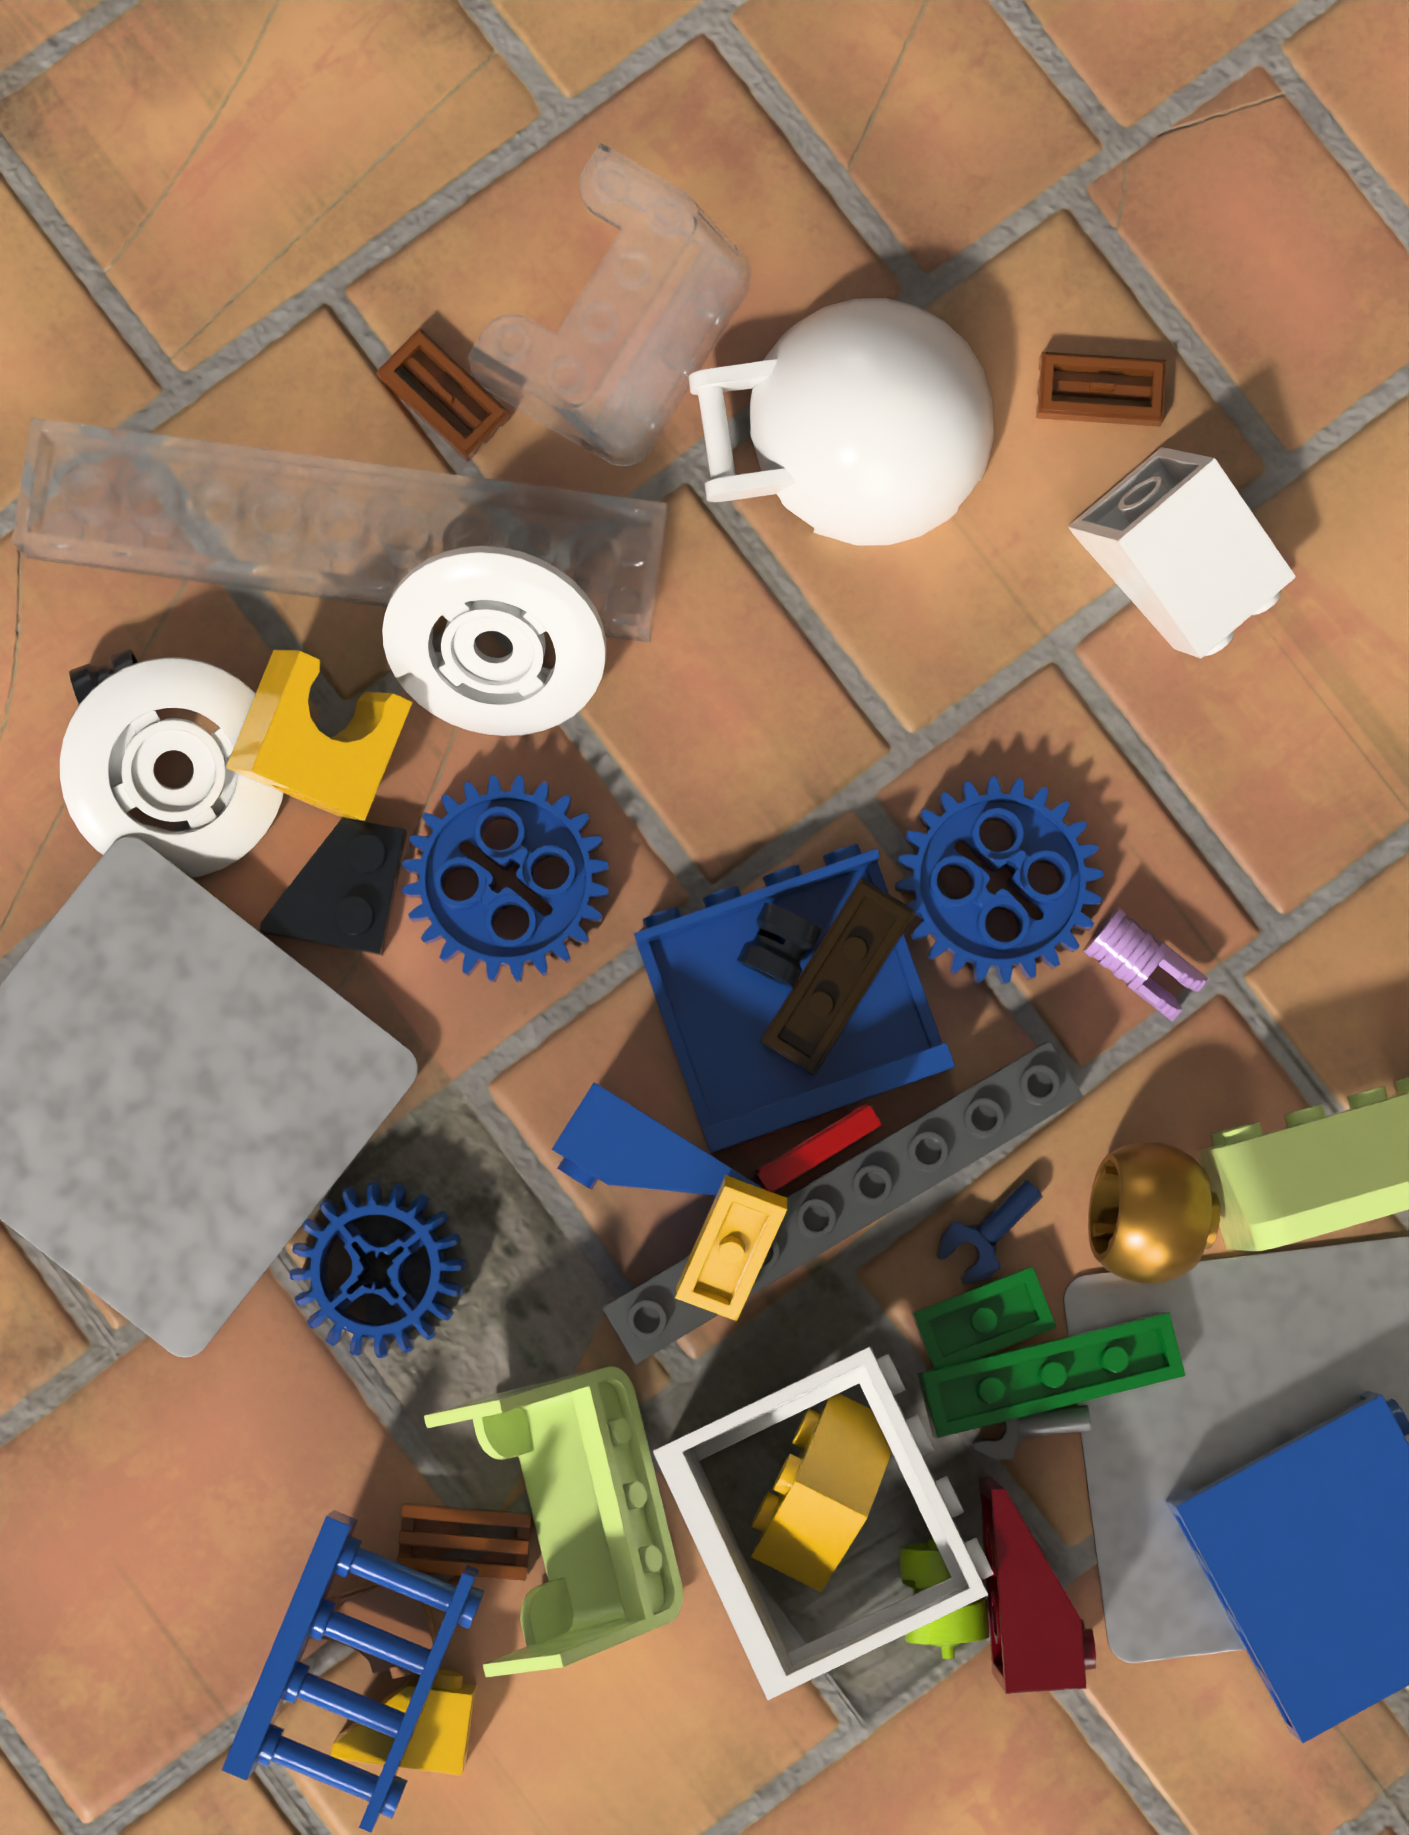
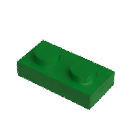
[911,1266,1056,1369]

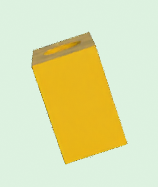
[226,650,412,821]

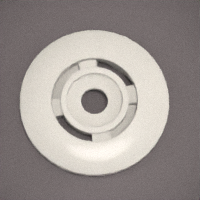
[382,546,607,736]
[60,657,283,878]

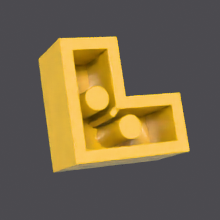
[751,1393,892,1592]

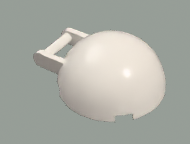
[688,298,994,546]

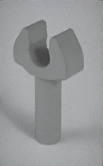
[971,1405,1091,1460]

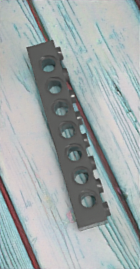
[602,1041,1083,1365]

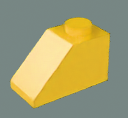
[331,1669,477,1775]

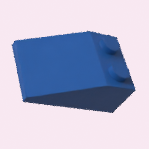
[552,1082,762,1196]

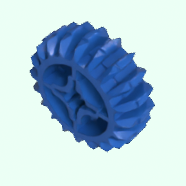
[290,1182,466,1358]

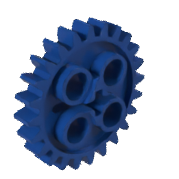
[402,775,609,982]
[895,776,1104,985]

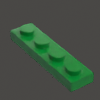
[917,1312,1186,1438]

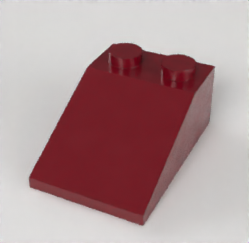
[979,1477,1096,1694]

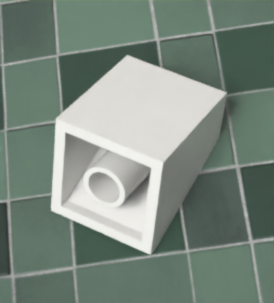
[1068,447,1296,659]

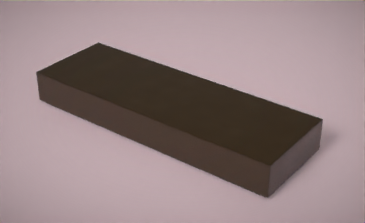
[760,878,917,1075]

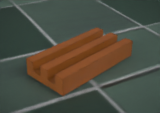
[376,328,511,462]
[1036,352,1166,427]
[397,1503,532,1581]

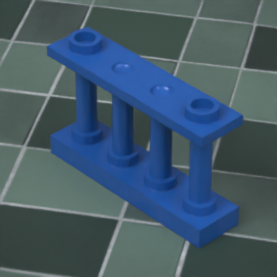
[222,1510,485,1833]

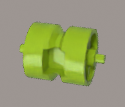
[899,1538,989,1659]

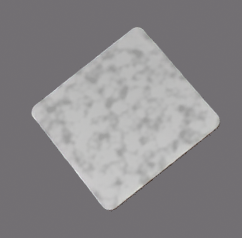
[0,837,418,1358]
[1063,1236,1409,1663]

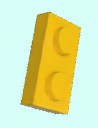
[675,1175,787,1321]

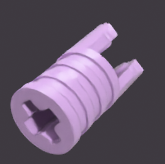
[1083,907,1209,1021]

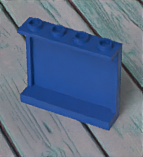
[634,844,955,1154]
[1166,1391,1409,1743]

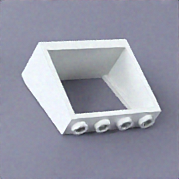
[653,1347,994,1700]

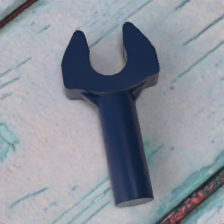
[936,1179,1043,1284]

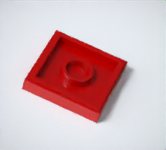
[754,1104,882,1192]

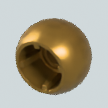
[1088,1143,1220,1284]

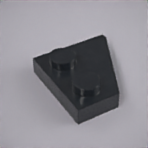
[259,817,407,956]

